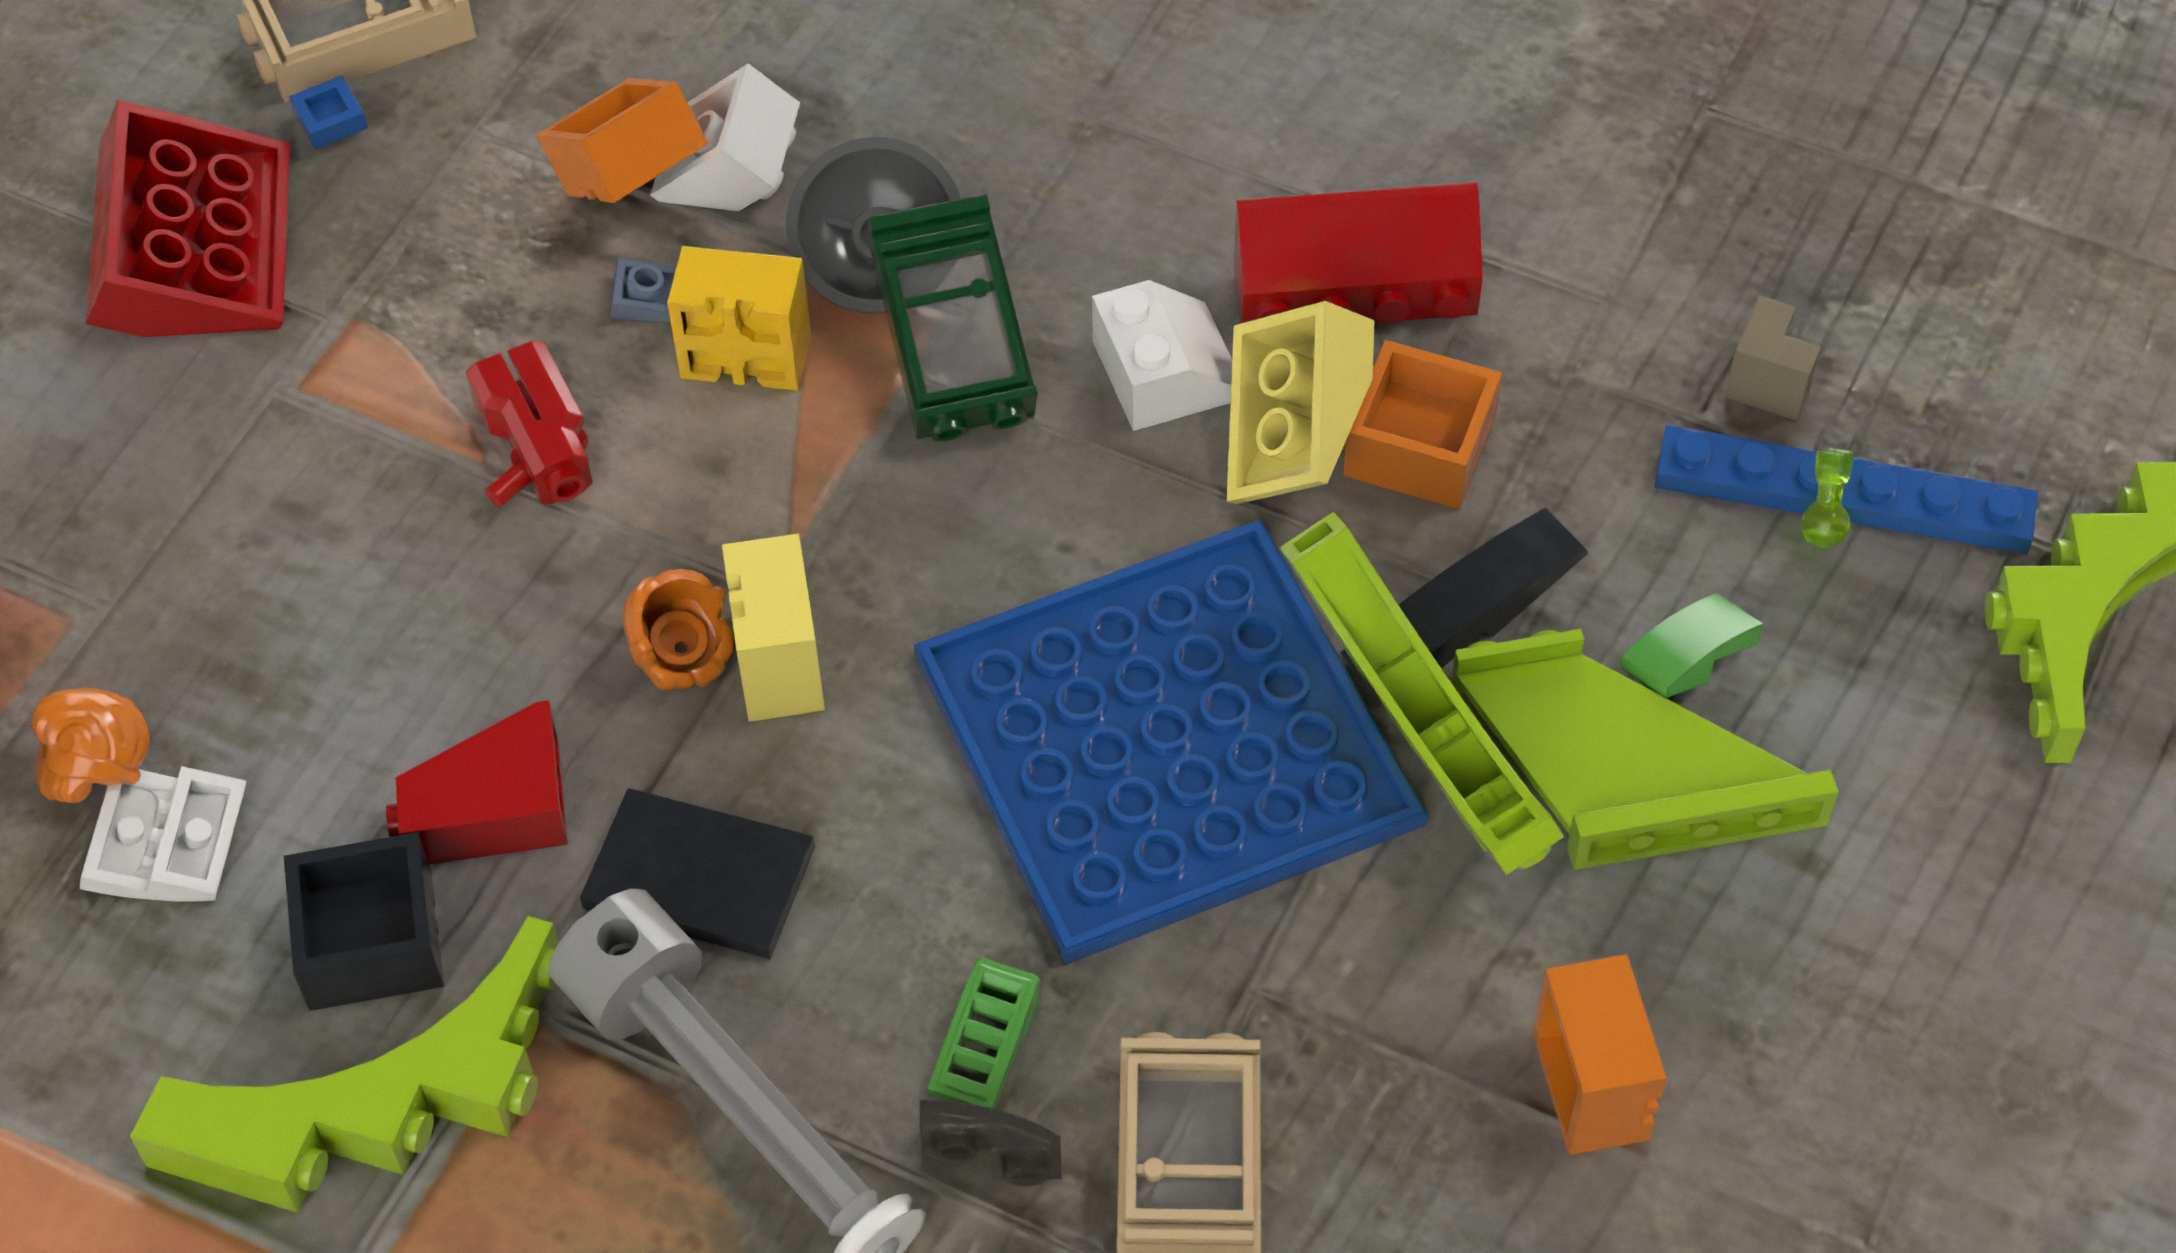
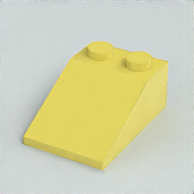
[1227,301,1374,504]

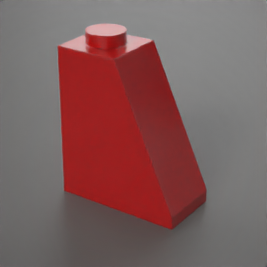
[386,700,568,864]

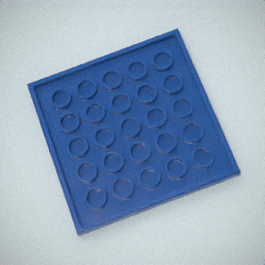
[914,519,1428,965]

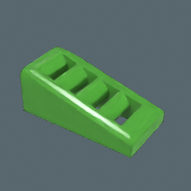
[927,957,1041,1116]

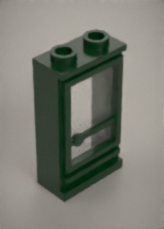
[868,194,1038,442]

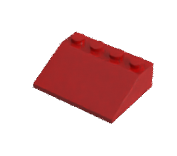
[85,100,290,337]

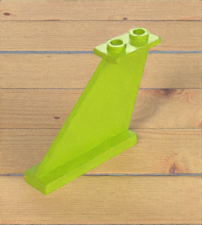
[1451,629,1839,871]

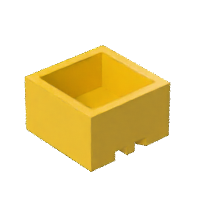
[667,246,812,391]

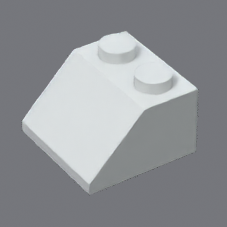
[650,64,800,212]
[1092,280,1232,431]

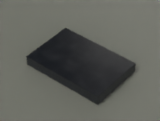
[580,788,815,959]

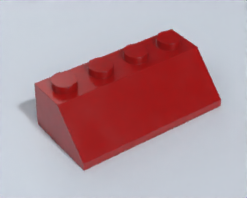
[1234,182,1483,324]

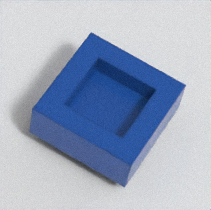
[289,76,368,149]

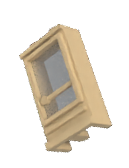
[235,0,477,103]
[1117,1032,1261,1253]

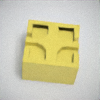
[722,533,825,722]

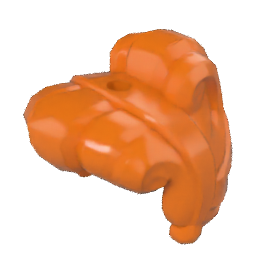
[623,569,735,690]
[31,688,150,804]

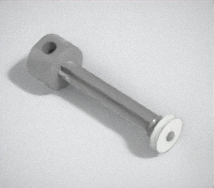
[549,889,926,1253]

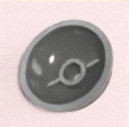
[786,137,961,314]

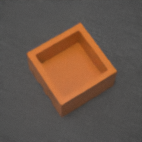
[536,78,708,203]
[1343,340,1503,510]
[1532,954,1667,1155]

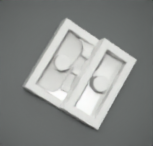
[80,766,247,902]

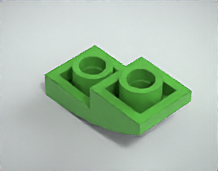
[1619,593,1763,698]

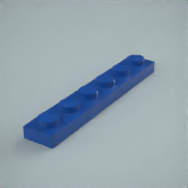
[1654,424,2038,554]

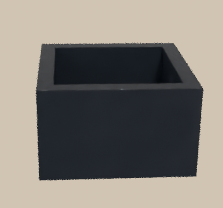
[283,832,444,1011]

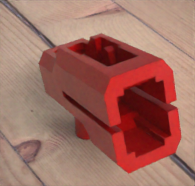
[465,341,593,508]

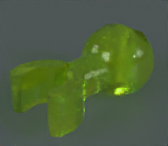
[1801,448,1854,548]

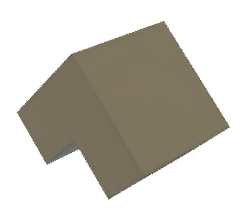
[1725,295,1821,421]

